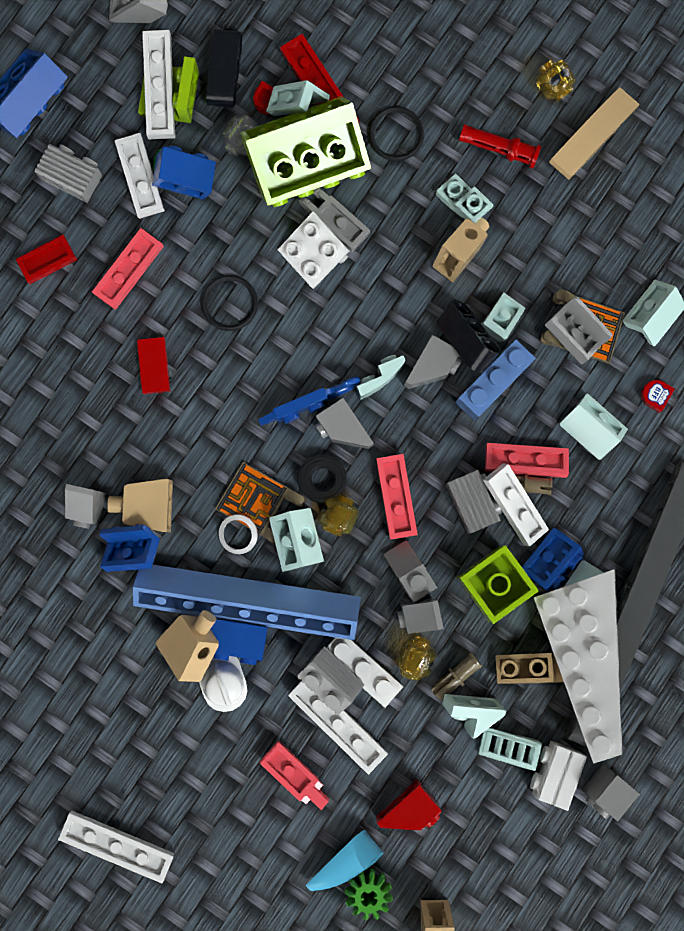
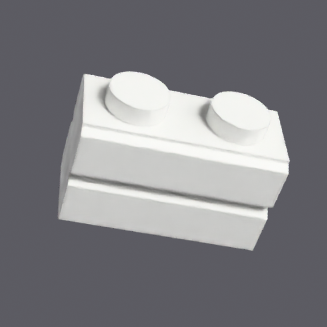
[530,741,587,811]

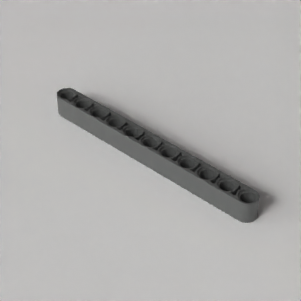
[566,461,684,748]

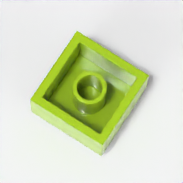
[456,545,539,624]

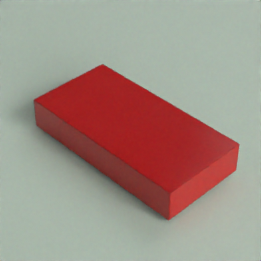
[15,234,77,284]
[137,337,171,395]

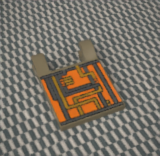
[540,289,625,364]
[215,462,306,544]

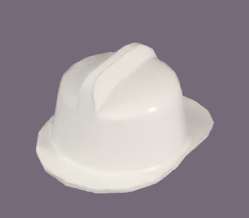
[199,656,247,712]

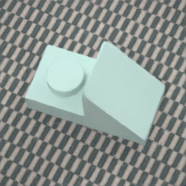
[481,293,525,342]
[442,694,506,739]

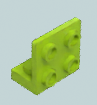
[138,57,199,123]

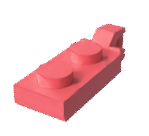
[259,740,329,810]

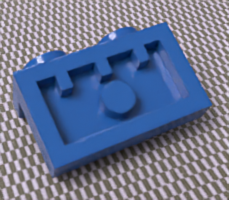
[522,527,584,593]

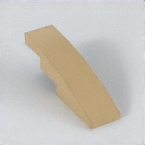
[549,87,640,180]

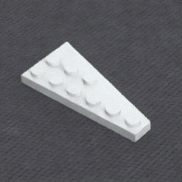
[534,569,622,764]

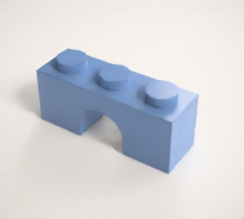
[455,340,536,421]

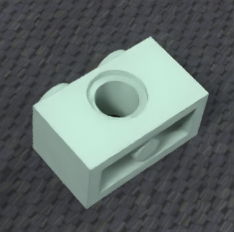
[269,508,324,572]

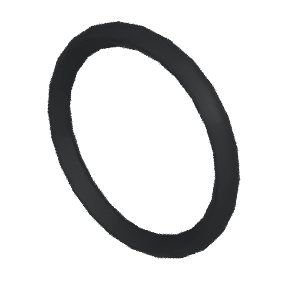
[369,107,424,161]
[201,275,258,331]

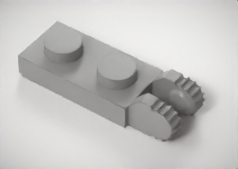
[299,188,370,253]

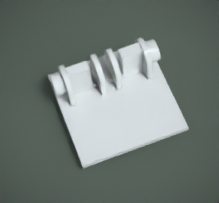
[278,211,349,289]

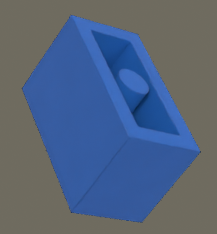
[152,146,216,200]
[210,619,268,665]

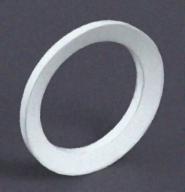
[219,514,258,554]

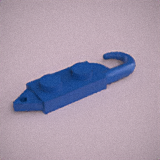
[258,376,361,426]

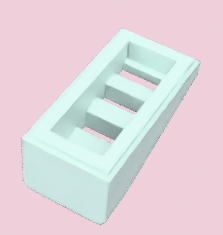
[478,727,542,771]

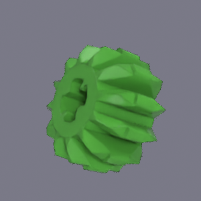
[345,868,393,921]

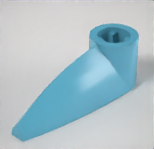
[306,830,384,891]

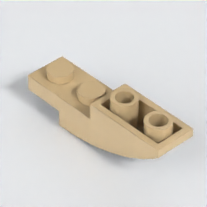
[496,653,564,684]

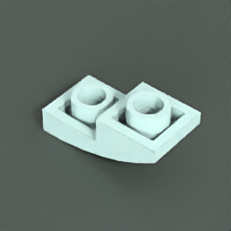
[436,173,493,223]
[356,355,405,400]

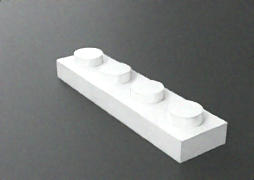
[143,30,175,139]
[288,681,388,775]
[58,811,175,883]

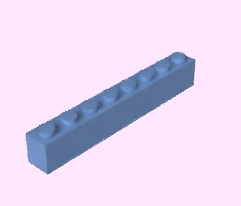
[133,565,361,640]

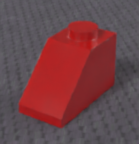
[376,779,442,831]

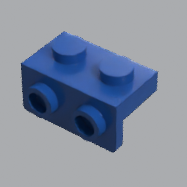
[99,524,160,572]

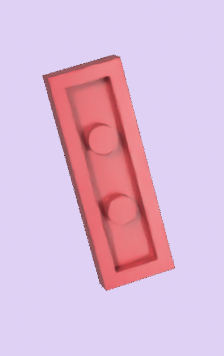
[92,228,164,310]
[485,443,569,478]
[376,454,418,540]

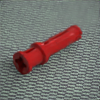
[459,124,542,169]

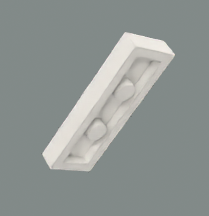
[115,133,165,219]
[483,463,549,547]
[326,637,403,708]

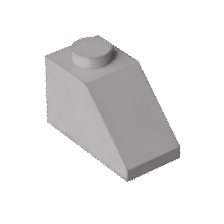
[109,0,168,23]
[404,335,461,389]
[314,398,374,449]
[65,484,106,529]
[383,540,437,603]
[397,598,444,634]

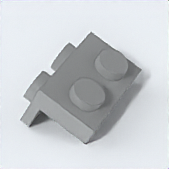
[545,296,613,365]

